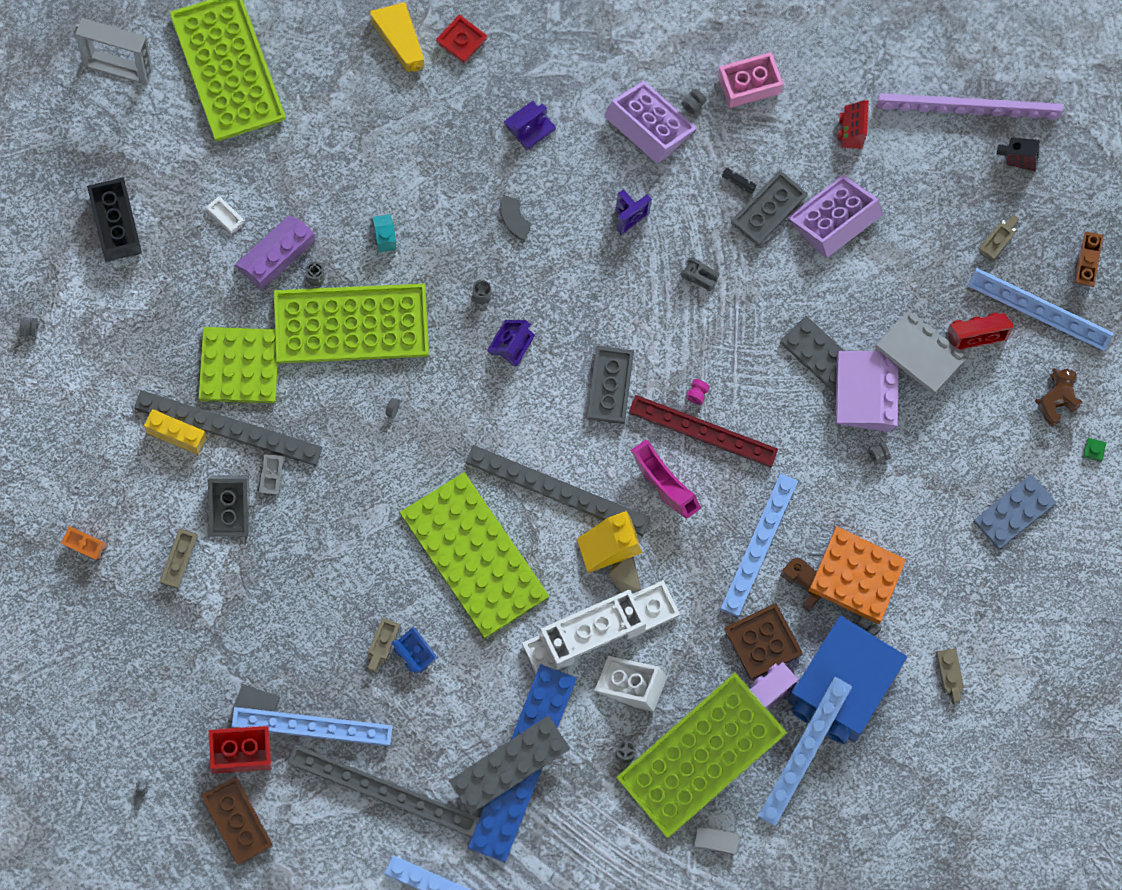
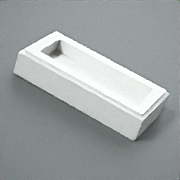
[205,196,245,235]

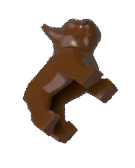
[1035,368,1082,427]

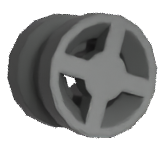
[20,318,38,337]
[868,442,891,465]
[615,740,636,763]

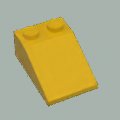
[577,511,643,573]

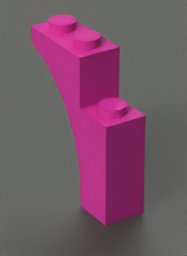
[631,439,701,519]

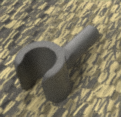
[134,781,148,810]

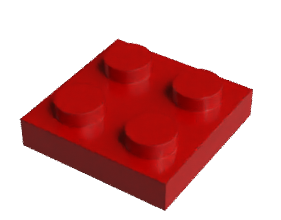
[436,14,488,64]

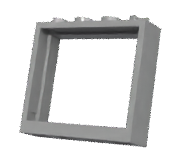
[74,18,153,85]

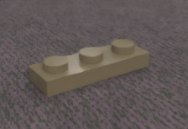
[160,528,198,590]

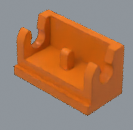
[61,526,108,560]

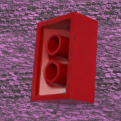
[947,313,1014,350]
[208,726,272,774]

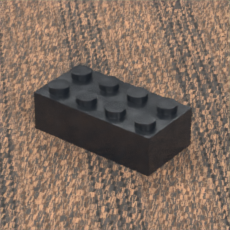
[87,177,142,262]

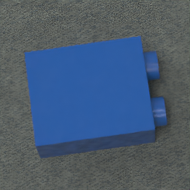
[788,615,908,744]

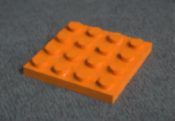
[809,526,906,625]

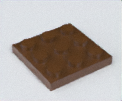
[724,603,803,680]

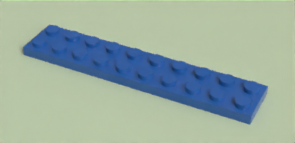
[468,664,577,863]

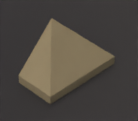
[608,557,641,593]

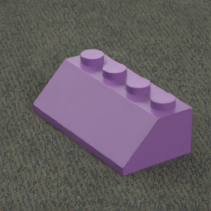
[235,216,315,291]

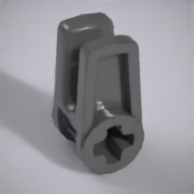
[680,257,720,291]

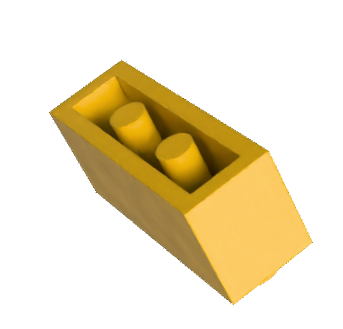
[144,409,207,455]

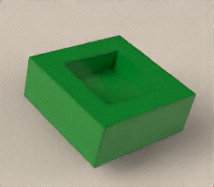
[1083,438,1107,462]

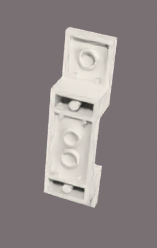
[522,580,680,673]

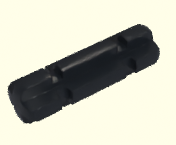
[722,168,757,194]

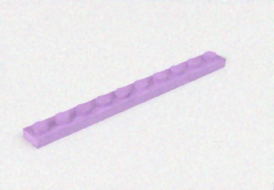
[877,93,1063,120]

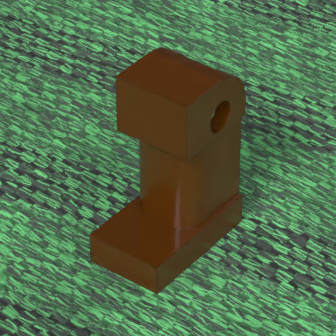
[780,558,821,612]

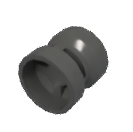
[681,88,707,115]
[305,261,325,286]
[473,280,491,304]
[856,618,881,636]

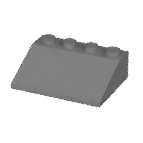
[875,311,968,394]

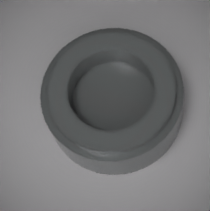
[385,398,400,418]

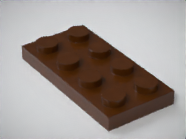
[201,776,274,866]

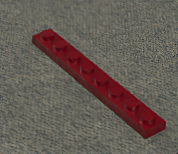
[629,395,778,468]

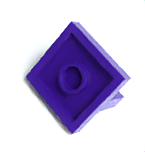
[504,100,556,150]
[616,189,652,235]
[487,320,535,366]

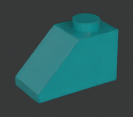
[372,214,397,252]

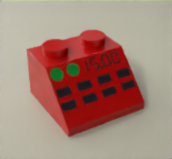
[838,100,869,149]

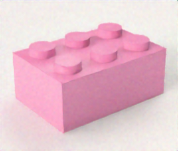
[718,52,783,108]

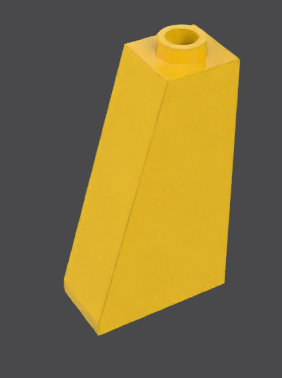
[370,2,424,72]

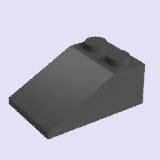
[208,475,250,537]

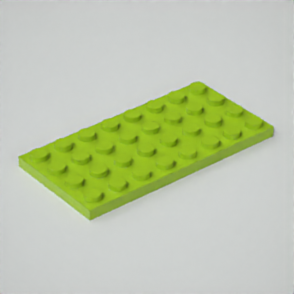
[169,0,286,142]
[274,283,429,364]
[400,472,550,639]
[616,672,787,838]

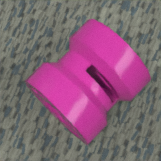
[685,379,710,405]

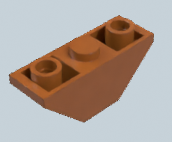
[1075,231,1104,287]

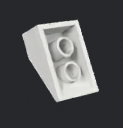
[594,656,667,712]

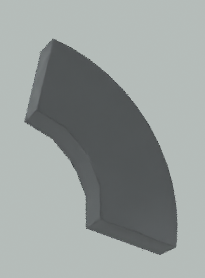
[501,195,532,242]

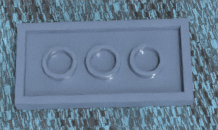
[973,474,1057,550]

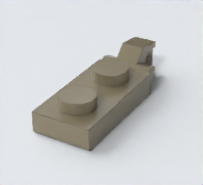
[978,214,1019,262]
[367,618,400,673]
[936,648,964,704]

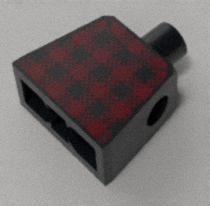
[996,137,1040,172]

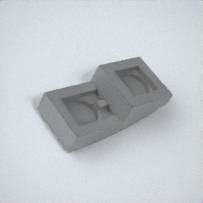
[259,454,284,495]
[694,827,740,855]

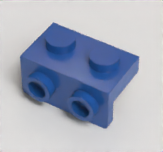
[392,627,438,673]

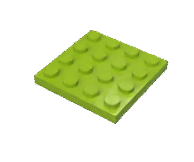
[199,327,280,404]

